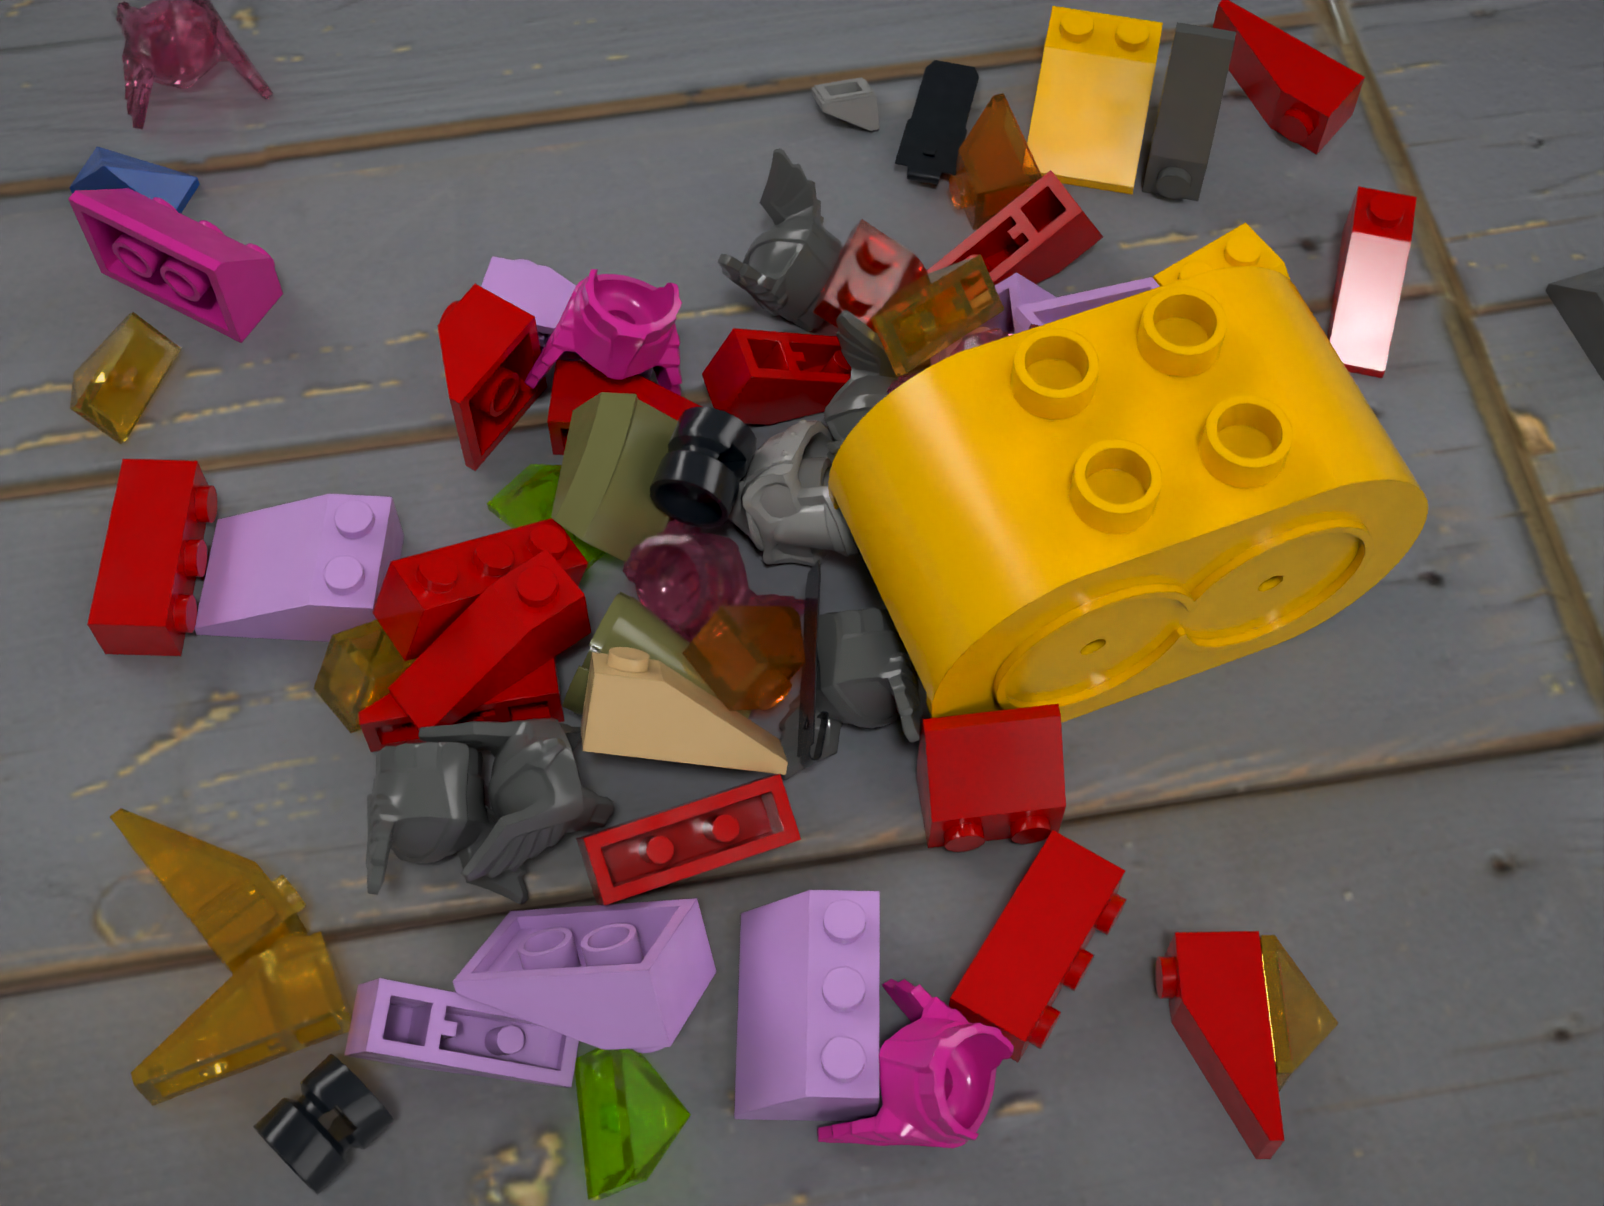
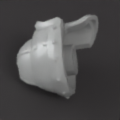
[728,419,858,566]

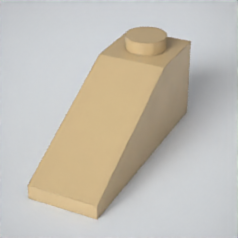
[580,647,788,775]

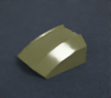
[551,392,679,571]

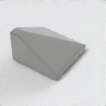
[811,77,880,131]

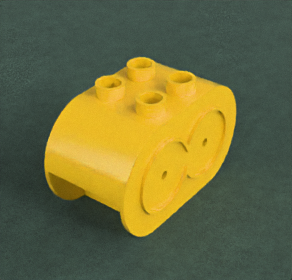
[828,266,1428,723]

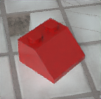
[437,284,547,471]
[916,704,1066,852]

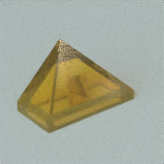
[70,312,182,444]
[1260,935,1339,1092]

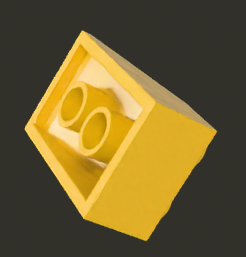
[1021,6,1163,194]

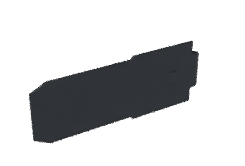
[895,60,979,185]
[797,560,829,768]

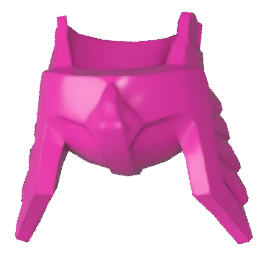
[524,269,682,396]
[817,979,1014,1148]

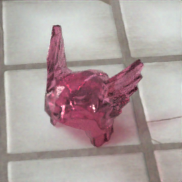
[116,0,273,130]
[623,519,805,644]

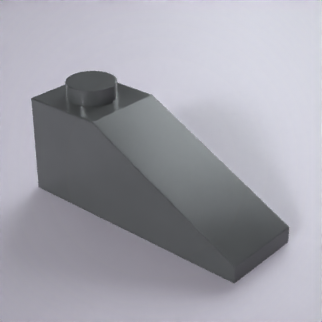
[1142,22,1236,201]

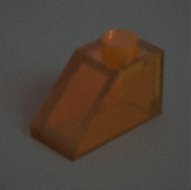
[949,93,1042,230]
[682,606,805,711]

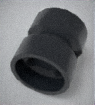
[650,407,757,528]
[253,1053,394,1195]

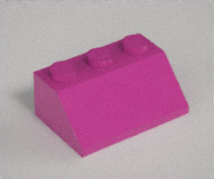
[68,188,283,343]

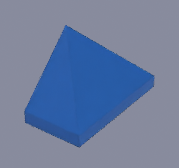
[69,146,200,213]

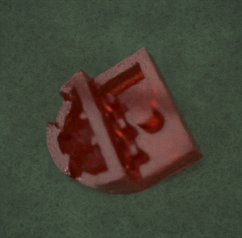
[813,219,933,363]

